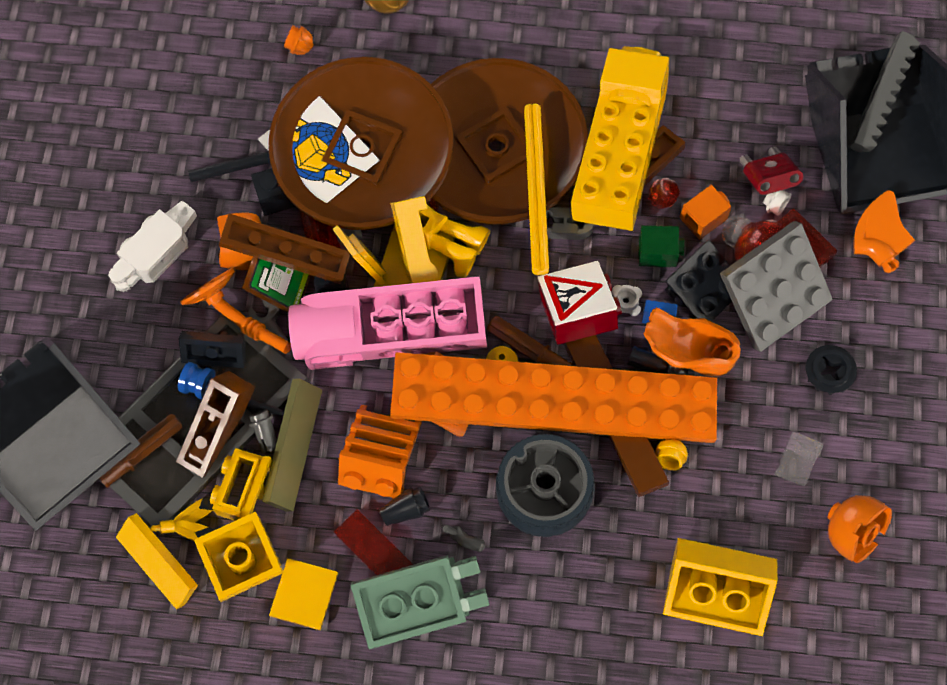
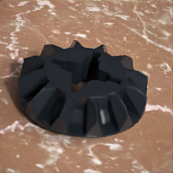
[804,345,857,395]

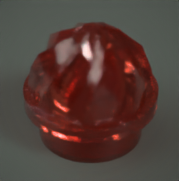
[648,177,680,209]

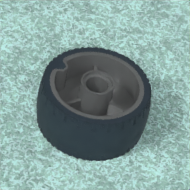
[496,434,595,537]

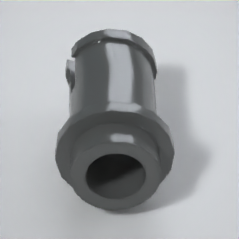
[248,409,278,453]

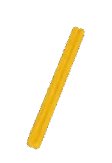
[524,104,549,275]

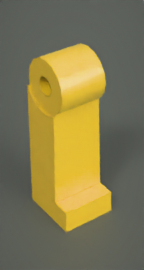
[390,196,438,283]

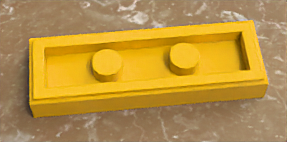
[116,513,198,610]

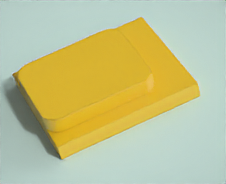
[333,225,387,286]
[269,558,338,631]

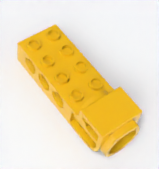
[571,46,669,231]

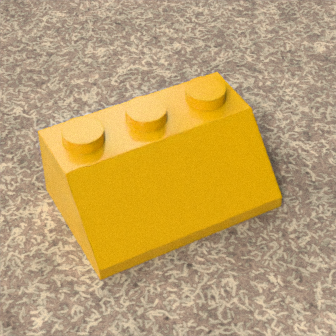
[663,538,778,636]

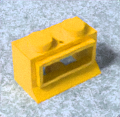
[210,448,272,521]

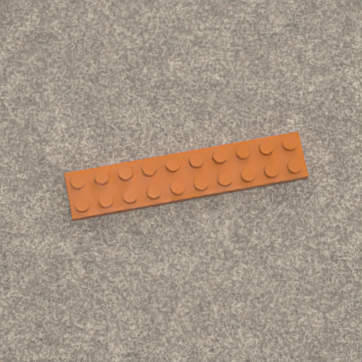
[390,352,717,443]

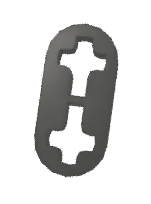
[546,207,594,240]

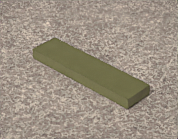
[262,378,322,512]

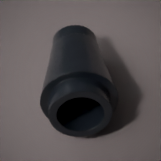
[379,486,430,526]

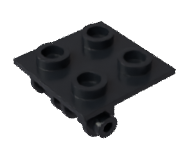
[665,240,732,322]

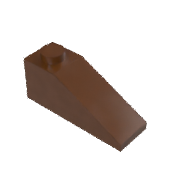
[176,371,256,478]

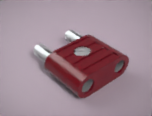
[740,147,803,195]

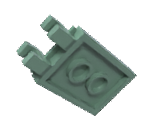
[351,555,489,649]

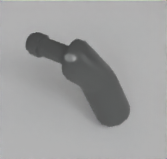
[443,525,485,552]

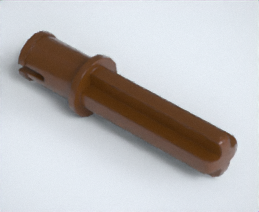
[487,316,574,366]
[99,414,183,488]

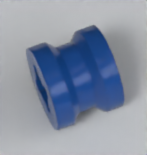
[178,362,215,399]

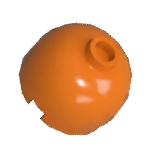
[828,495,892,563]

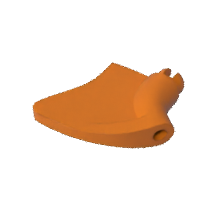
[853,190,915,273]

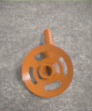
[180,268,291,354]

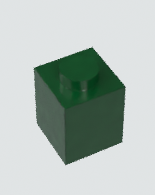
[639,225,684,267]

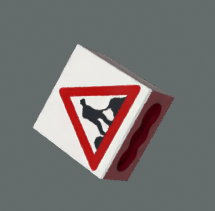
[538,261,622,345]

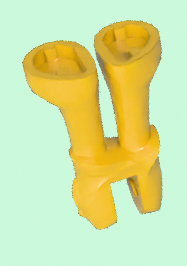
[394,205,491,278]

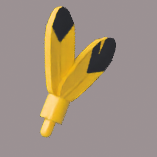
[150,497,214,541]

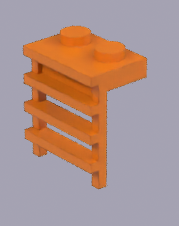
[338,404,422,498]

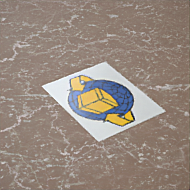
[258,96,379,203]

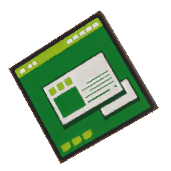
[242,257,311,313]

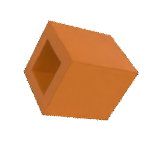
[680,185,732,240]

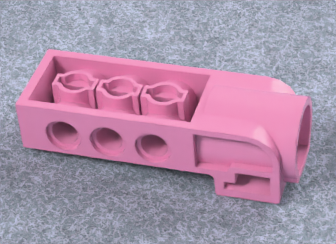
[288,276,487,370]

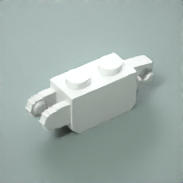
[108,201,197,293]

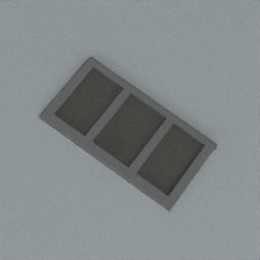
[110,314,308,534]

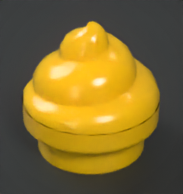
[655,439,688,471]

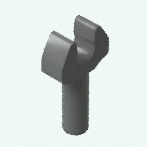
[248,300,292,354]

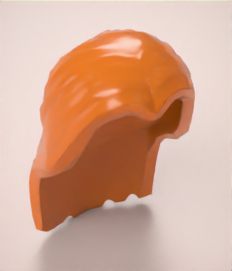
[643,308,741,377]

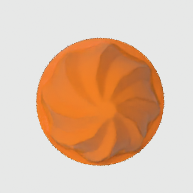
[284,25,313,55]

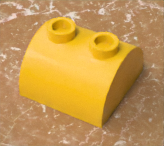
[194,511,283,602]

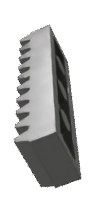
[848,31,920,153]

